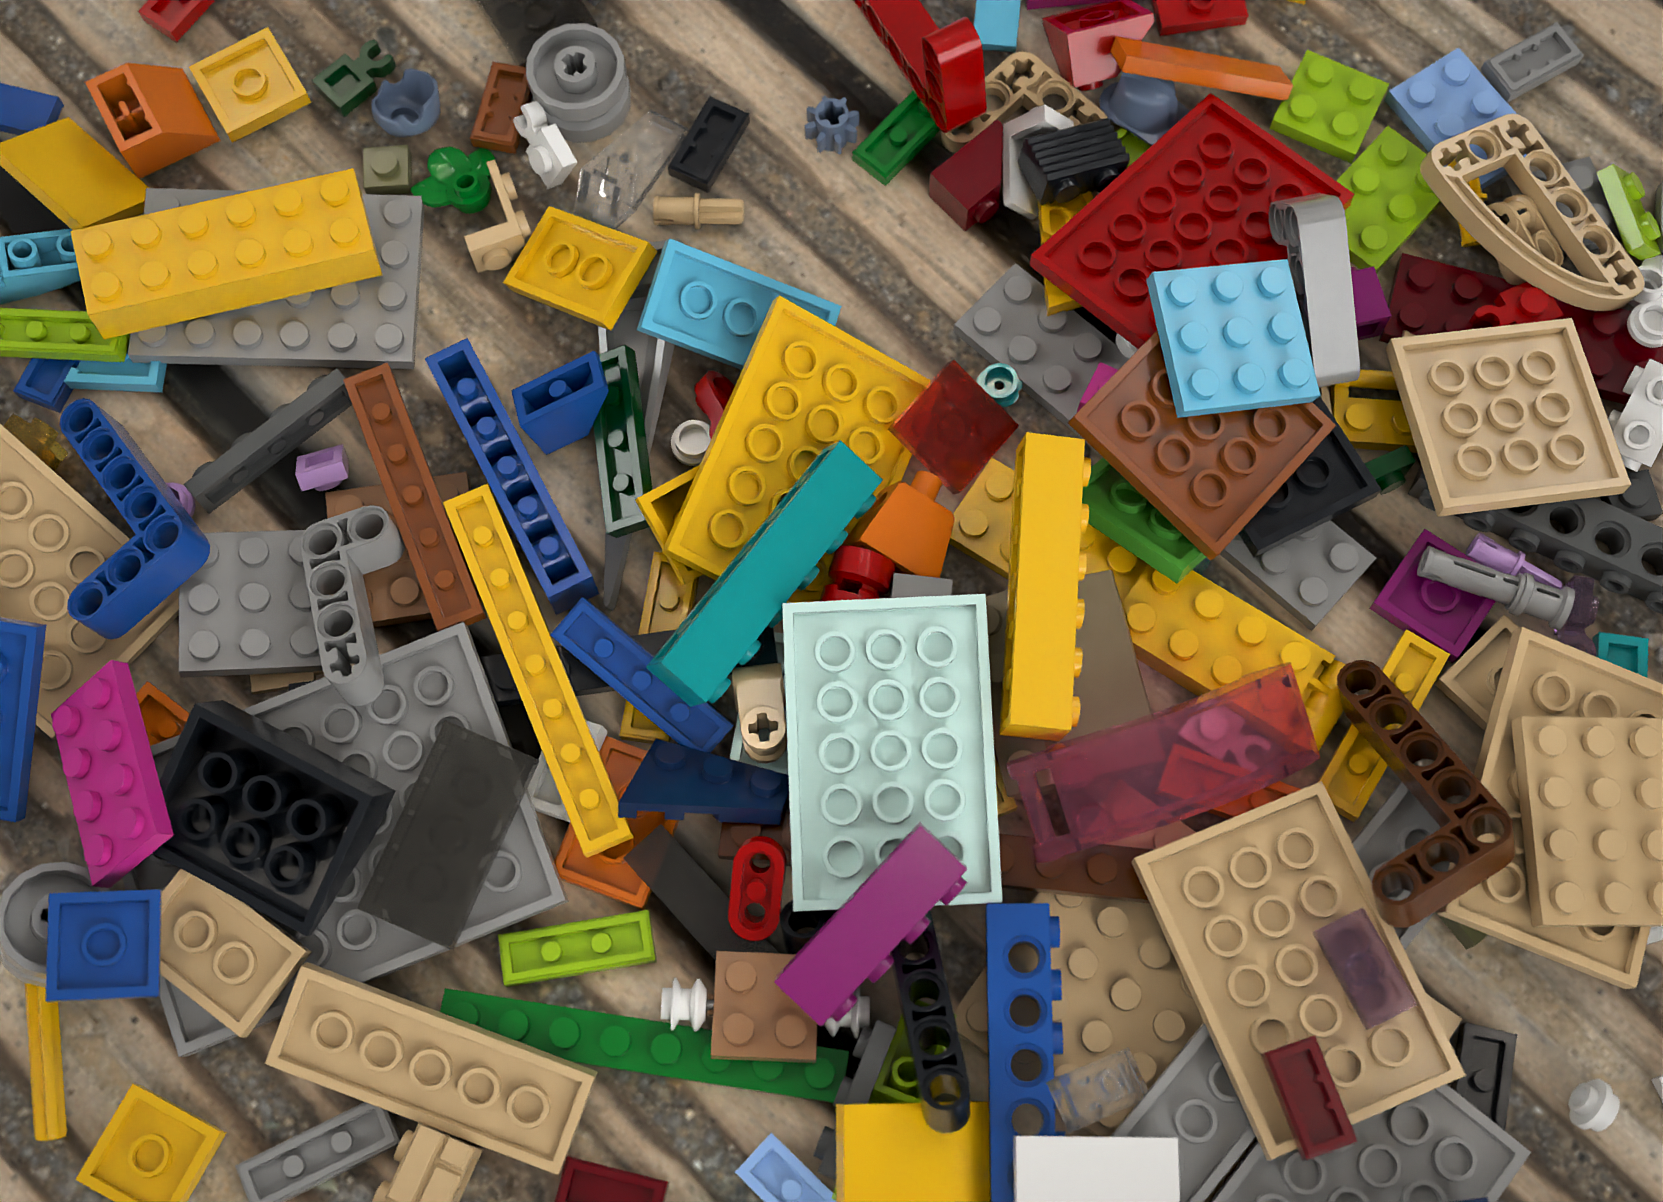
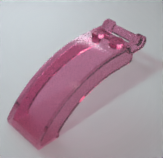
[1006,662,1320,863]

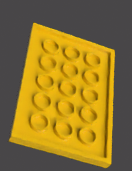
[661,295,940,603]

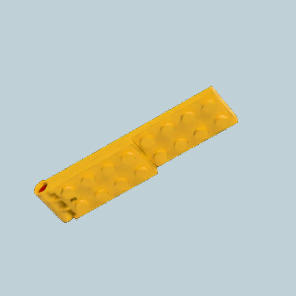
[949,458,1346,762]

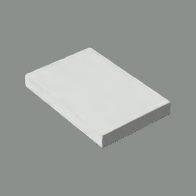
[1013,1136,1180,1202]

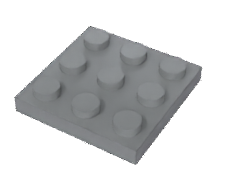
[179,530,323,677]

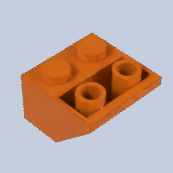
[85,63,221,179]

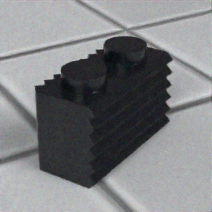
[1018,118,1130,206]

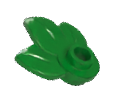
[410,147,497,214]

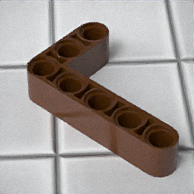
[1337,660,1515,928]

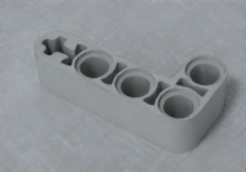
[1268,193,1360,387]
[300,505,405,706]

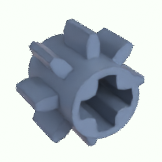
[804,96,859,155]

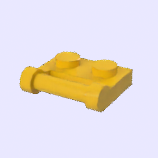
[1330,369,1417,453]

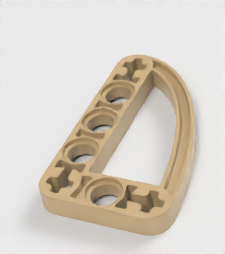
[1420,113,1645,311]

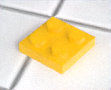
[189,27,312,143]
[75,1083,227,1202]

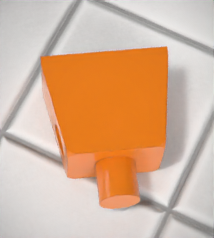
[842,470,955,580]

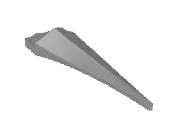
[598,238,684,611]

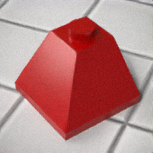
[1042,0,1154,91]

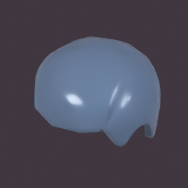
[371,69,440,138]

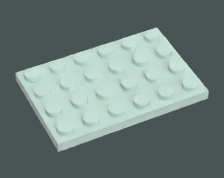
[782,594,1003,912]

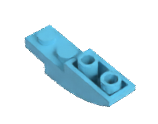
[0,229,80,305]

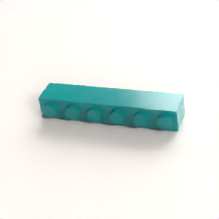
[646,440,883,707]

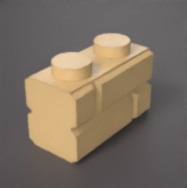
[372,1123,483,1202]

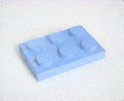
[1384,47,1527,190]

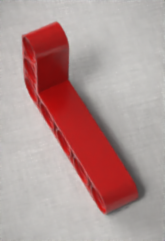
[854,0,987,133]

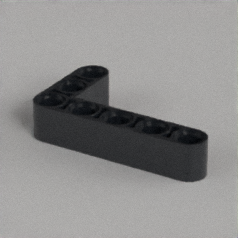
[780,900,971,1133]

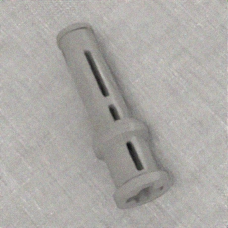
[1417,546,1575,630]

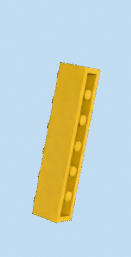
[999,432,1091,741]

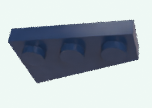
[618,739,790,825]

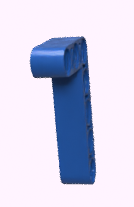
[60,398,210,640]

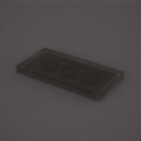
[357,720,539,950]

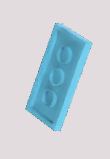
[637,238,841,370]

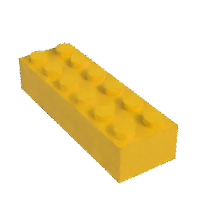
[70,168,383,339]

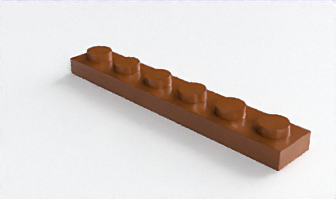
[343,362,487,632]

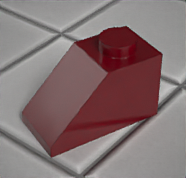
[929,119,1003,232]

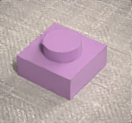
[295,444,349,491]

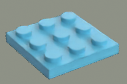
[1146,259,1320,418]

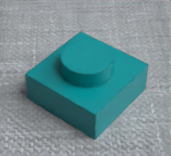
[1592,632,1649,678]

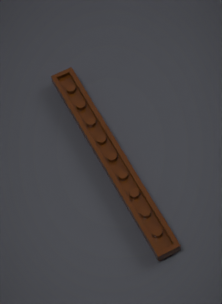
[718,812,1154,904]

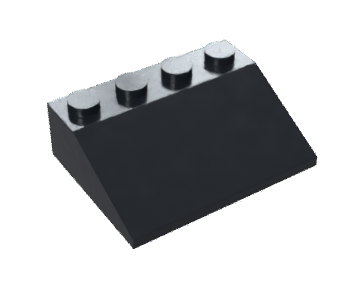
[153,700,396,937]

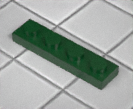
[593,345,652,538]

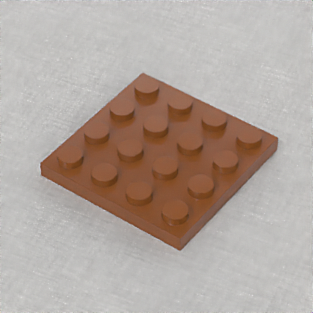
[1067,330,1336,561]

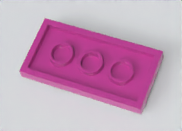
[51,660,174,888]

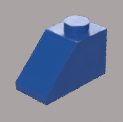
[511,350,609,455]

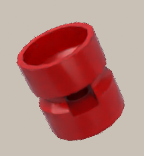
[819,546,896,601]

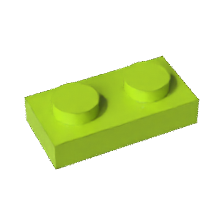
[1596,163,1661,261]

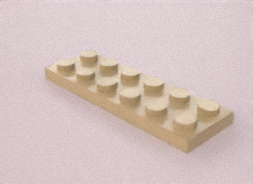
[265,962,598,1175]

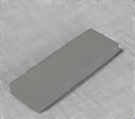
[235,1102,402,1202]

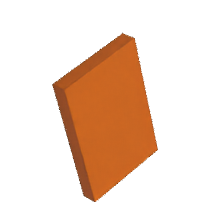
[554,736,680,910]

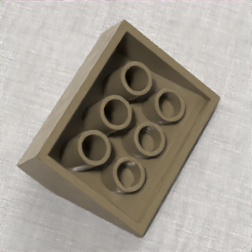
[986,570,1165,801]

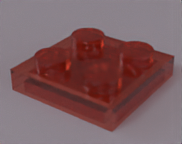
[888,360,1019,495]

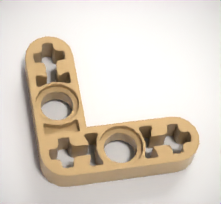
[941,51,1107,153]

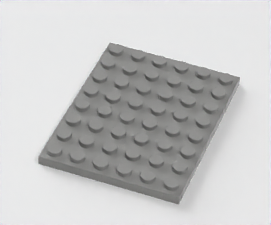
[122,622,569,1057]

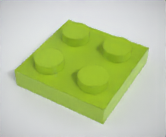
[1269,50,1390,164]

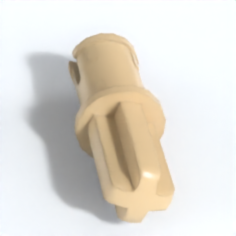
[653,193,745,229]

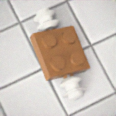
[661,951,870,1063]

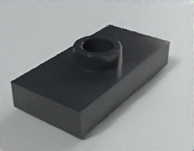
[668,96,750,193]

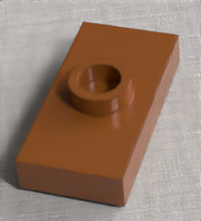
[470,62,532,154]

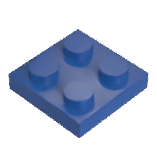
[45,889,162,1002]

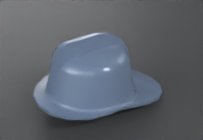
[1099,72,1190,146]

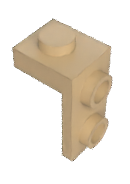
[464,159,532,273]

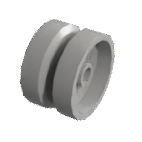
[526,23,631,142]
[0,862,110,988]

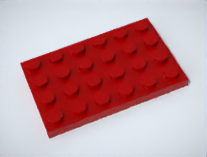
[1029,93,1354,349]

